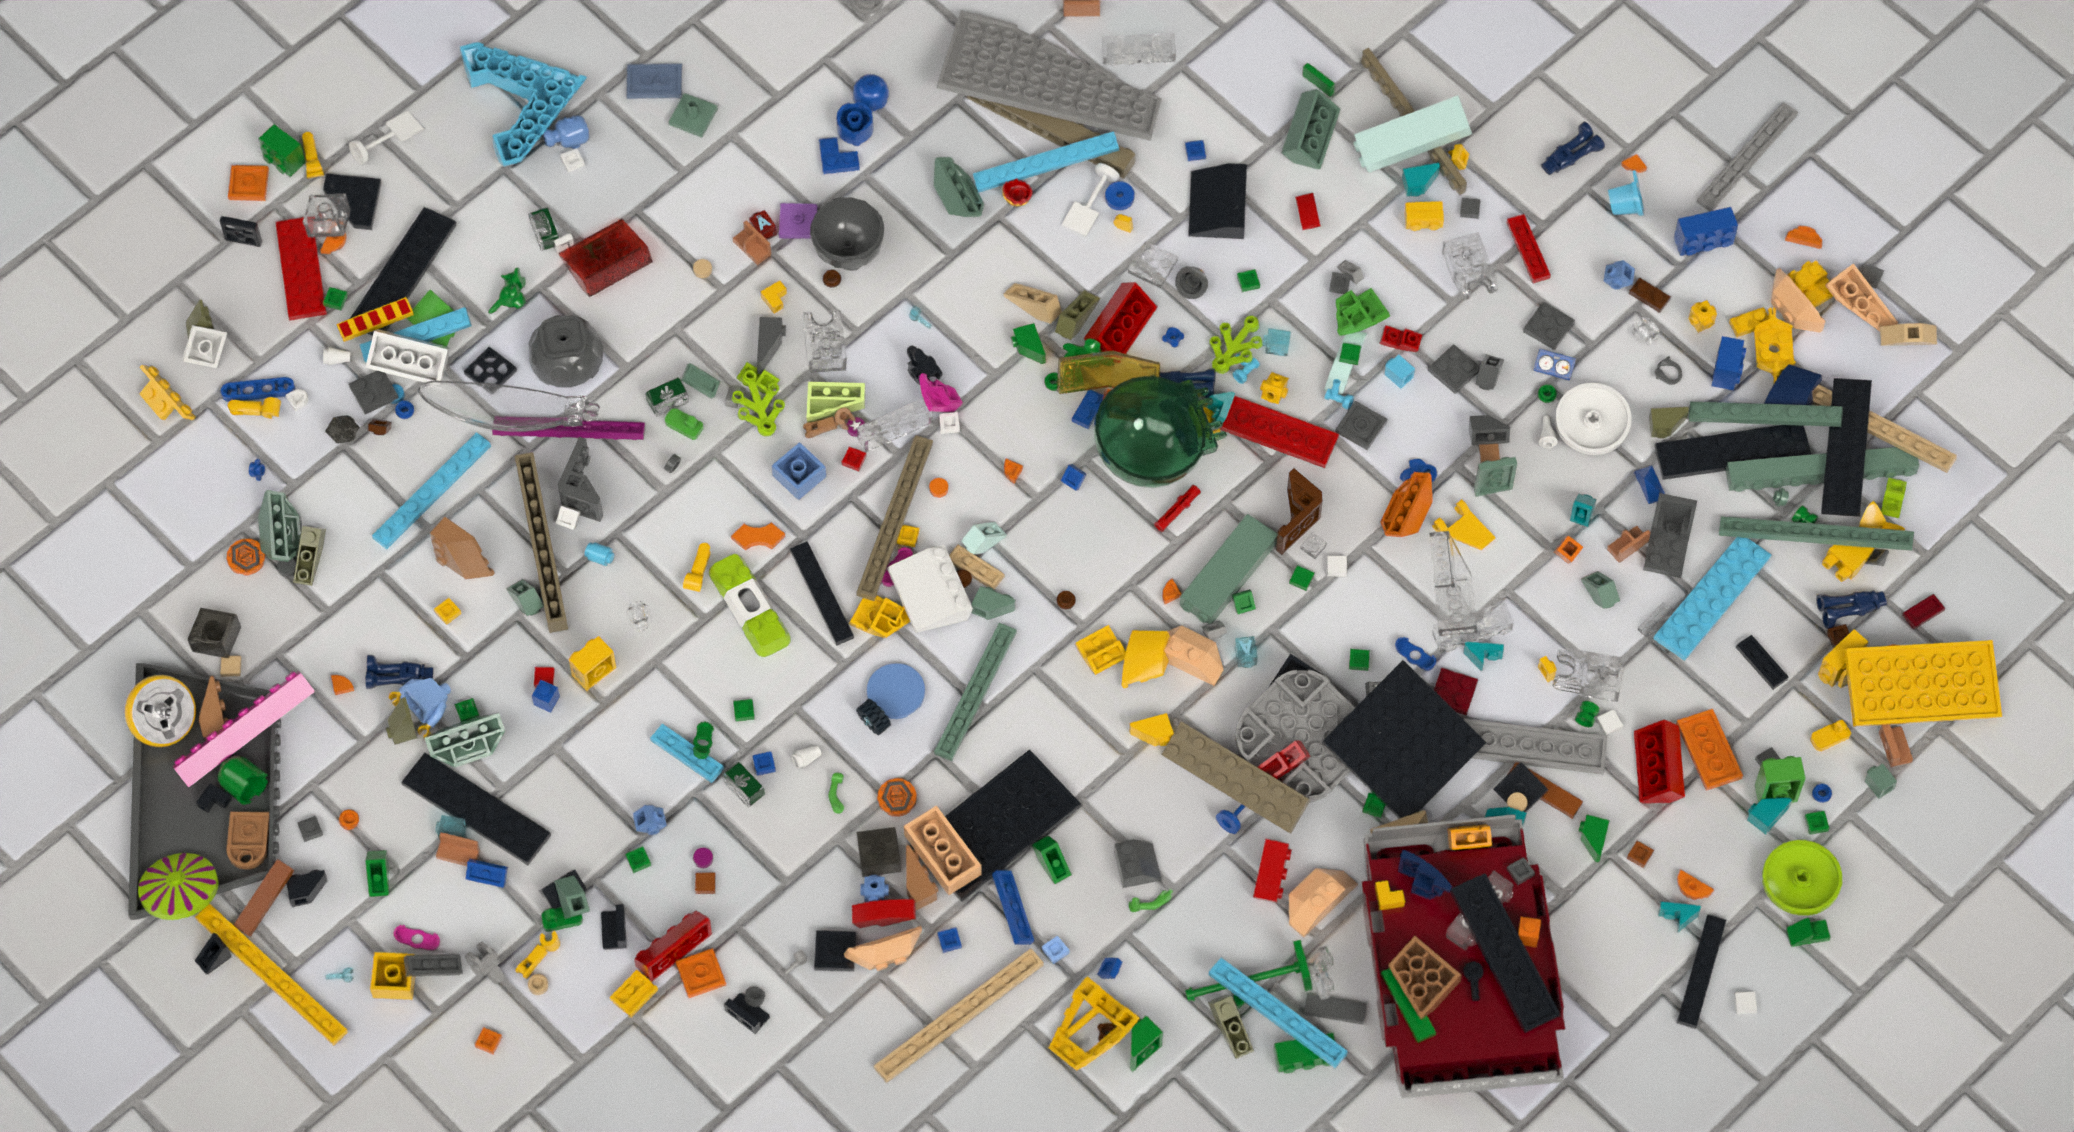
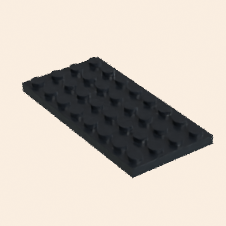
[910,749,1081,902]

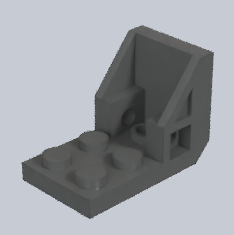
[558,437,603,522]
[1643,493,1697,578]

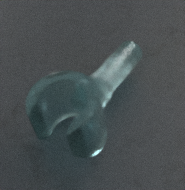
[909,306,932,329]
[326,967,353,983]

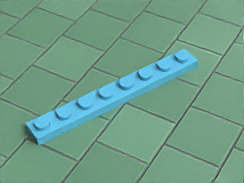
[973,131,1119,193]
[372,432,491,550]
[1208,958,1348,1068]

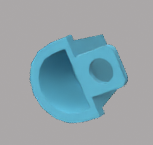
[1608,170,1644,216]

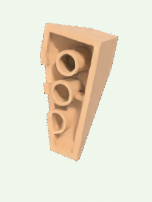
[1825,263,1898,331]

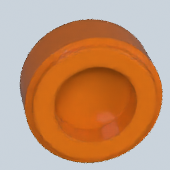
[929,478,948,498]
[339,810,359,830]

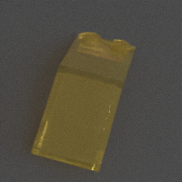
[1057,351,1160,399]

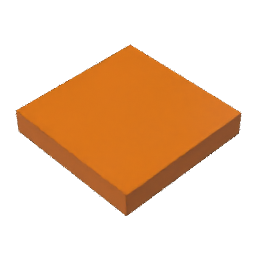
[228,165,269,201]
[675,948,726,998]

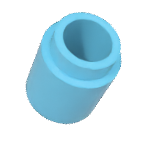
[584,542,615,566]

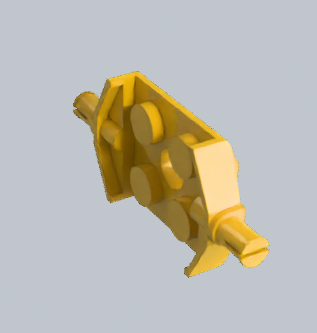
[1754,307,1796,384]

